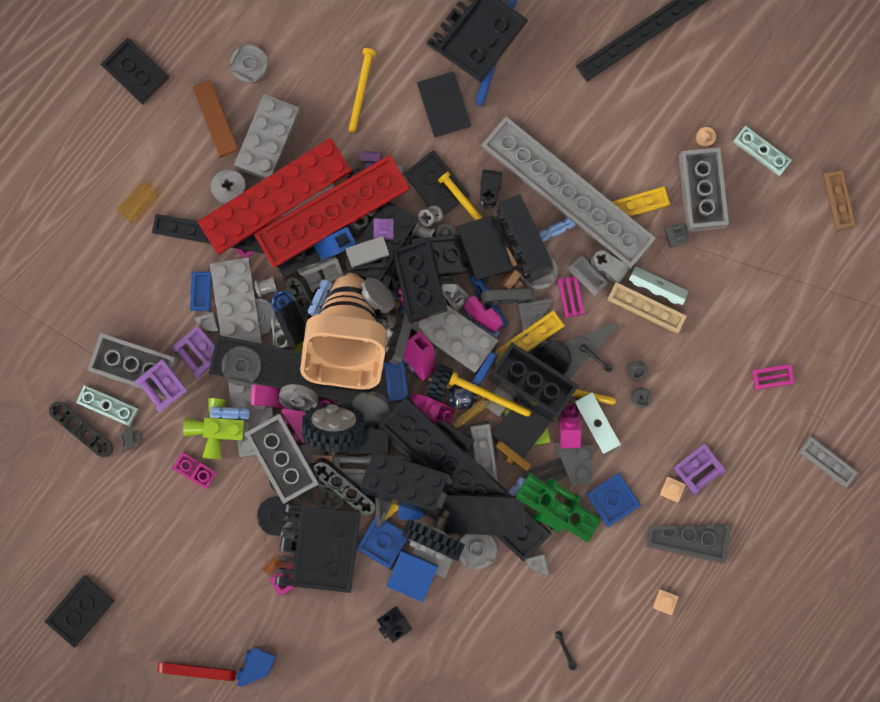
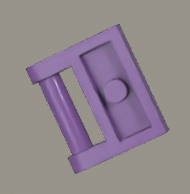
[171,326,215,379]
[135,359,188,413]
[673,444,726,496]

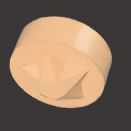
[696,127,716,147]

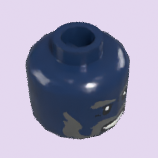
[449,385,477,410]

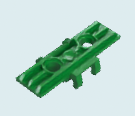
[516,473,602,543]

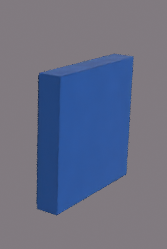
[585,473,641,528]
[357,517,408,569]
[386,549,439,602]

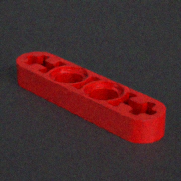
[157,662,236,681]

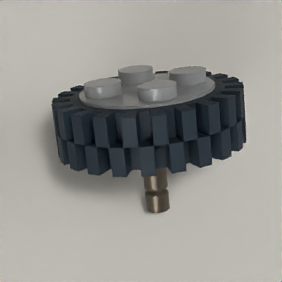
[302,403,365,456]
[401,509,465,561]

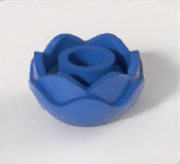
[271,291,293,311]

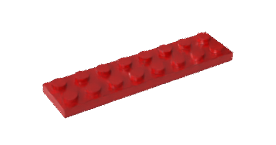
[197,138,352,255]
[254,155,410,268]

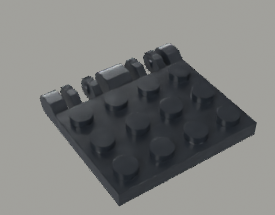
[426,0,528,83]
[275,504,361,593]

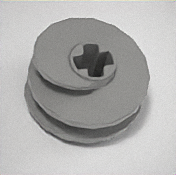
[211,169,246,204]

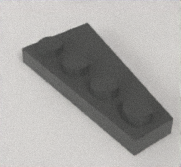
[645,524,731,564]

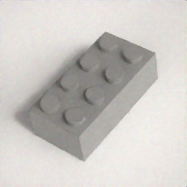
[234,94,301,180]
[678,148,729,232]
[411,305,498,375]
[87,333,179,397]
[244,414,320,504]

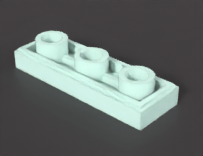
[733,125,792,176]
[629,266,688,305]
[76,385,139,427]
[575,392,621,454]

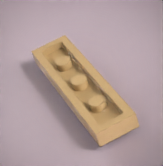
[607,282,687,334]

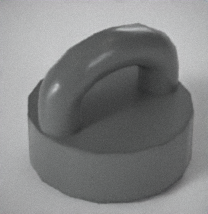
[626,361,648,380]

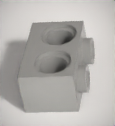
[297,255,344,290]

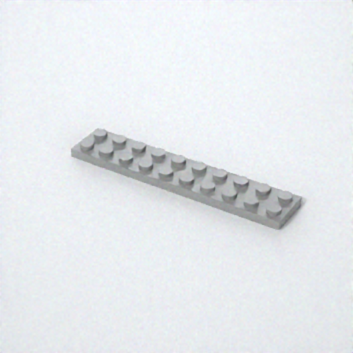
[481,117,656,269]
[210,258,274,458]

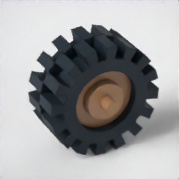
[426,364,454,402]

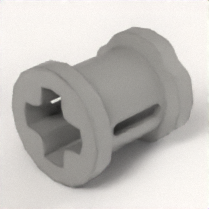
[418,205,443,227]
[411,221,436,238]
[254,275,278,297]

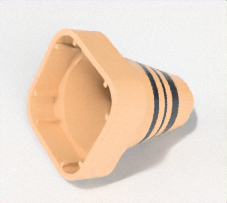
[300,273,387,389]

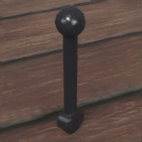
[580,344,613,372]
[555,631,577,670]

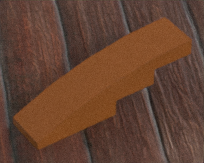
[193,80,238,158]

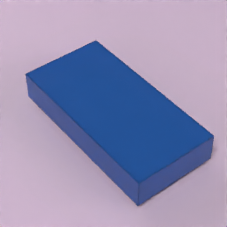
[190,271,212,312]
[472,350,498,387]
[383,360,408,402]

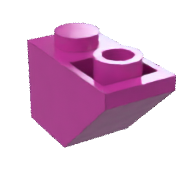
[403,331,436,381]
[411,393,455,424]
[559,404,581,448]
[281,408,306,444]

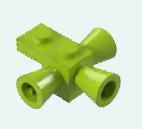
[183,398,245,460]

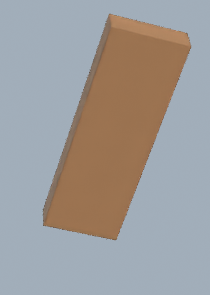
[823,170,856,231]

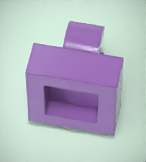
[360,150,381,169]
[374,219,394,240]

